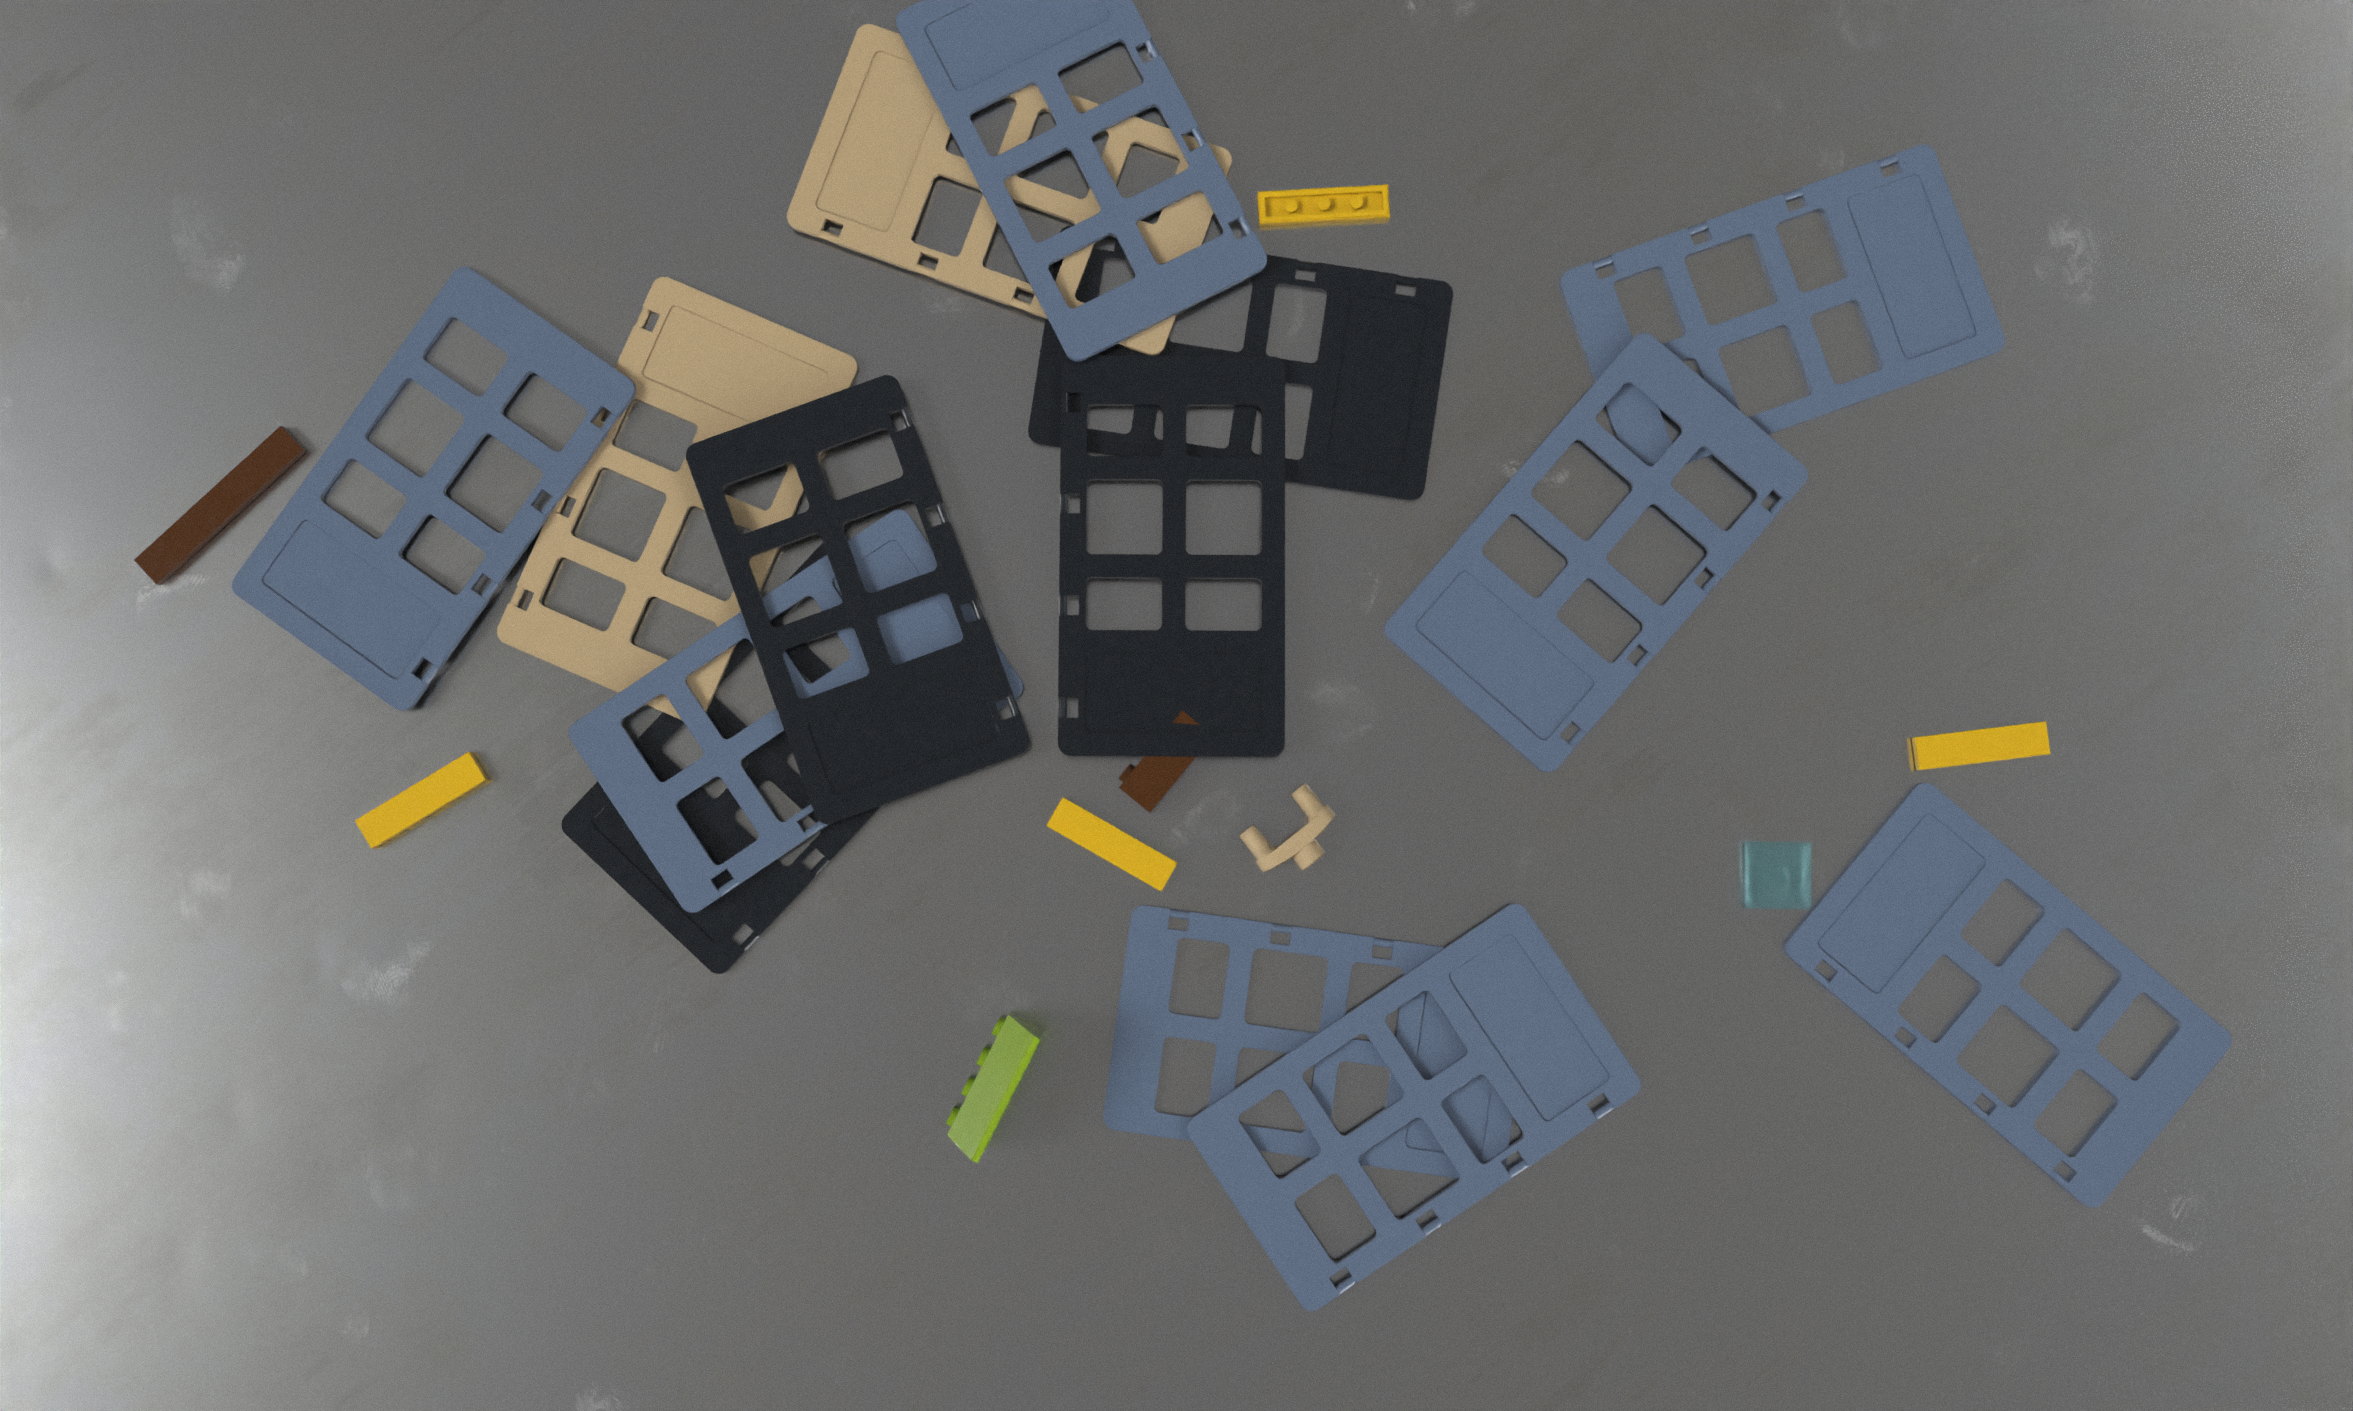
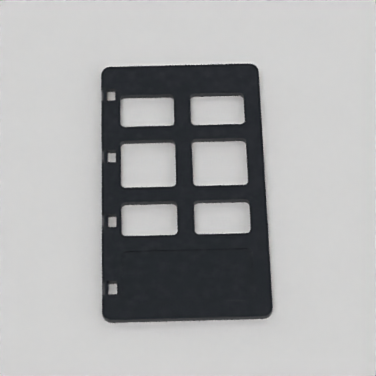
[1028,225,1453,501]
[1058,355,1285,757]
[686,375,1030,824]
[562,543,883,974]

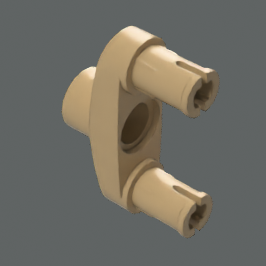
[1239,783,1336,873]

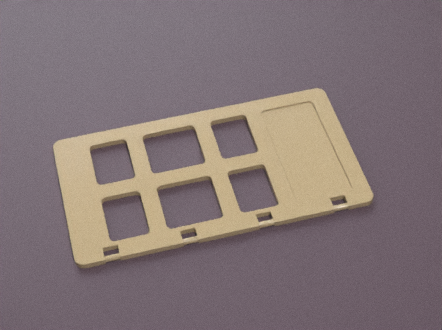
[787,24,1232,356]
[497,277,858,720]

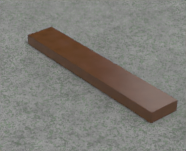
[134,426,307,585]

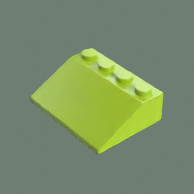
[946,1012,1046,1163]

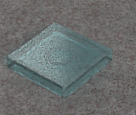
[1742,842,1811,909]

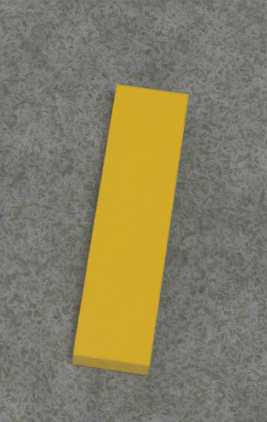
[1257,184,1390,227]
[1912,721,2051,770]
[355,752,489,849]
[1046,797,1177,891]

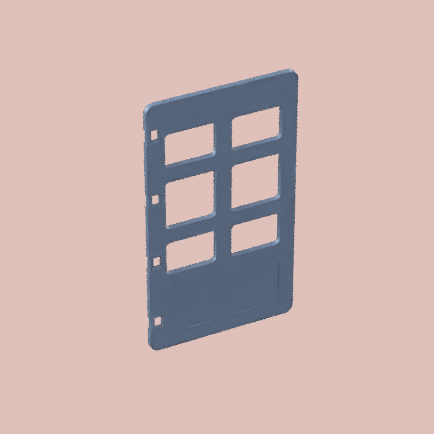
[896,0,1267,362]
[1560,144,2005,466]
[232,267,636,711]
[1384,333,1808,772]
[569,510,1023,913]
[1784,783,2232,1208]
[1187,904,1641,1311]
[1103,905,1513,1179]

